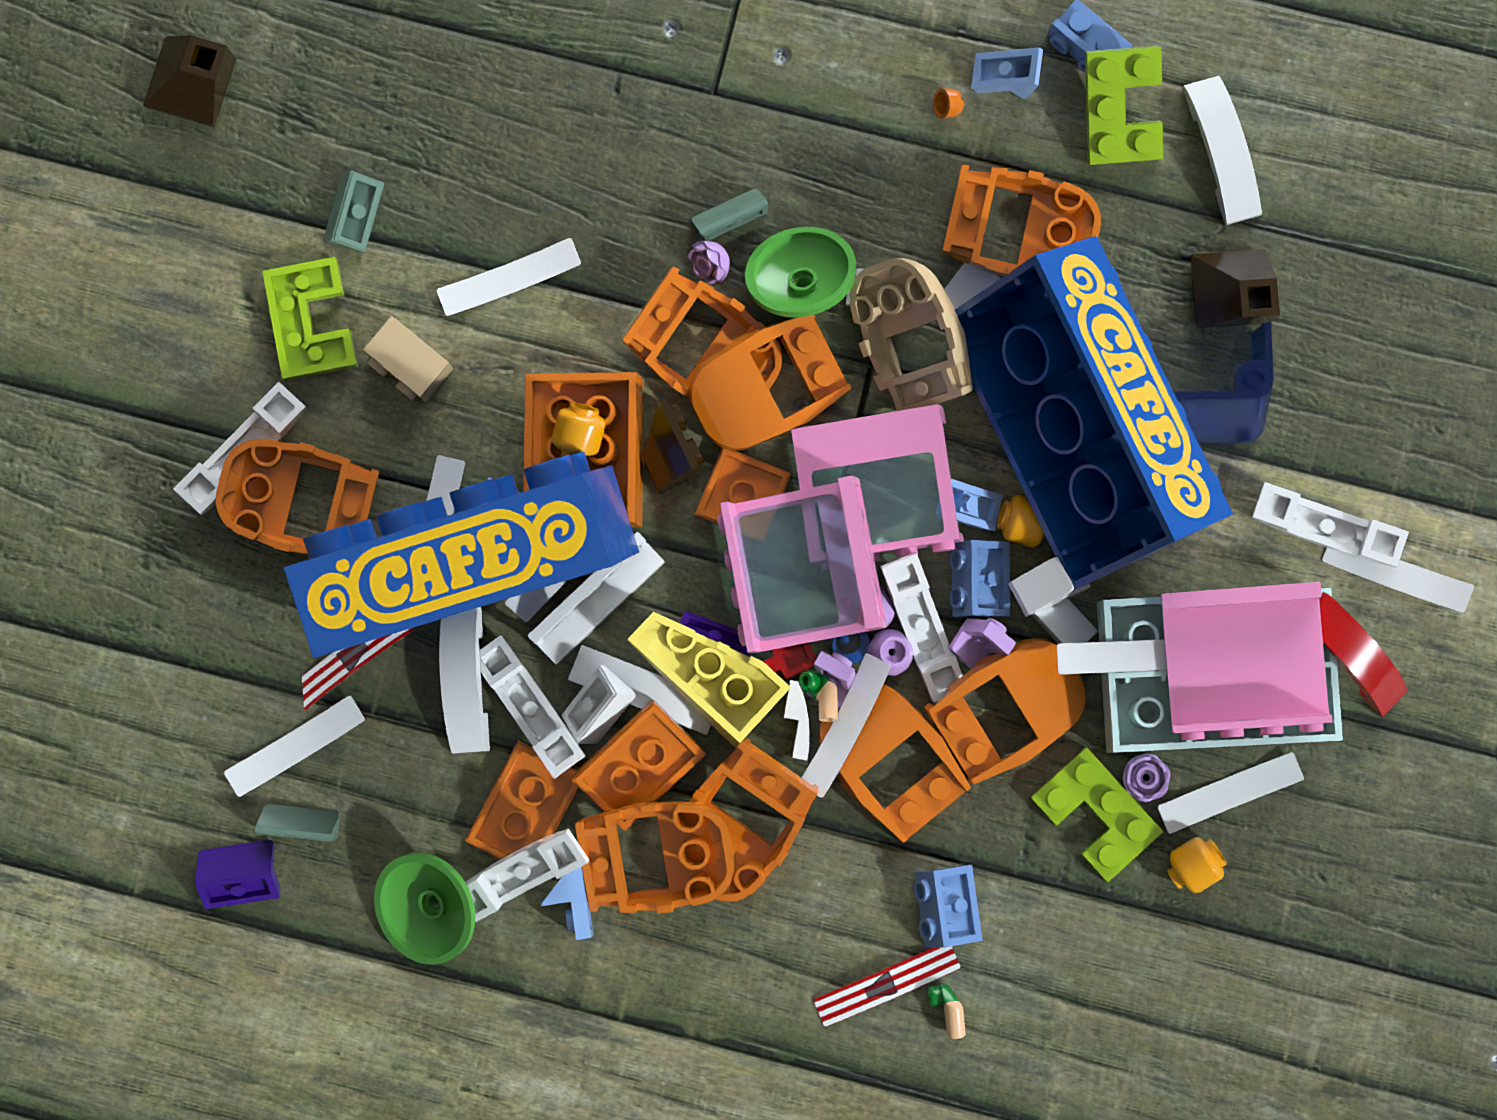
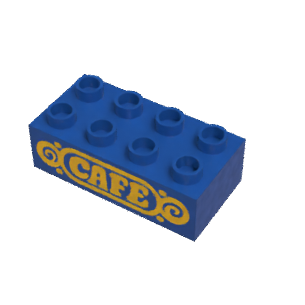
[955,236,1233,590]
[284,452,639,658]

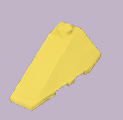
[627,612,791,748]

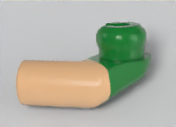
[799,670,838,722]
[927,983,966,1039]

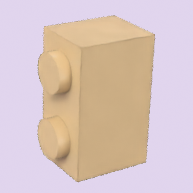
[363,316,453,402]

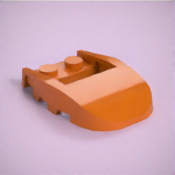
[941,165,1101,276]
[621,266,782,397]
[689,315,852,451]
[216,439,379,554]
[923,638,1086,784]
[818,684,971,843]
[689,738,819,902]
[575,802,734,914]

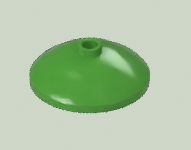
[745,227,857,317]
[374,852,475,965]

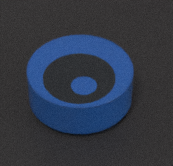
[832,632,870,664]

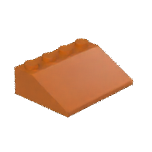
[523,372,644,527]

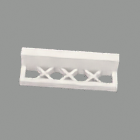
[527,531,665,665]

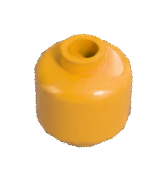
[552,403,606,457]
[997,494,1046,548]
[1167,837,1227,893]

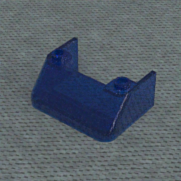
[1173,322,1274,444]

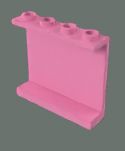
[1161,582,1333,740]

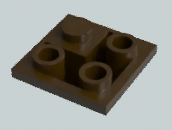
[143,35,237,127]
[1190,249,1280,328]
[642,397,703,494]

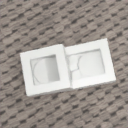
[783,680,810,760]

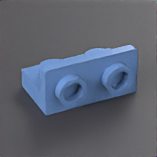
[1047,0,1133,73]
[949,540,1010,618]
[914,865,983,948]

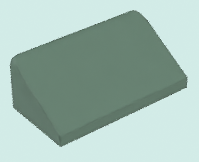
[323,170,384,253]
[691,189,768,241]
[255,804,340,842]

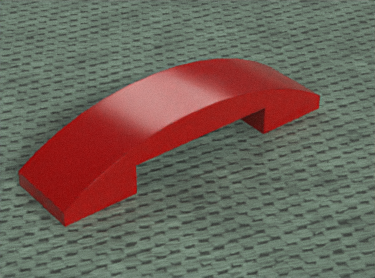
[1319,592,1408,718]

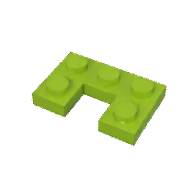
[1085,46,1163,165]
[262,257,358,381]
[1029,747,1163,883]

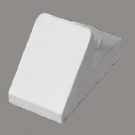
[1008,557,1091,617]

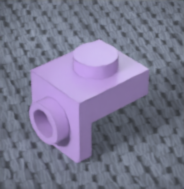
[948,618,1016,669]
[806,651,856,710]

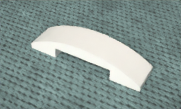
[1183,76,1262,225]
[174,382,306,515]
[1252,482,1409,568]
[880,552,963,703]
[439,607,490,753]
[479,635,585,779]
[568,645,711,735]
[465,829,589,922]

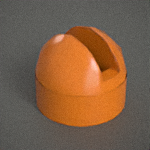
[933,88,965,119]

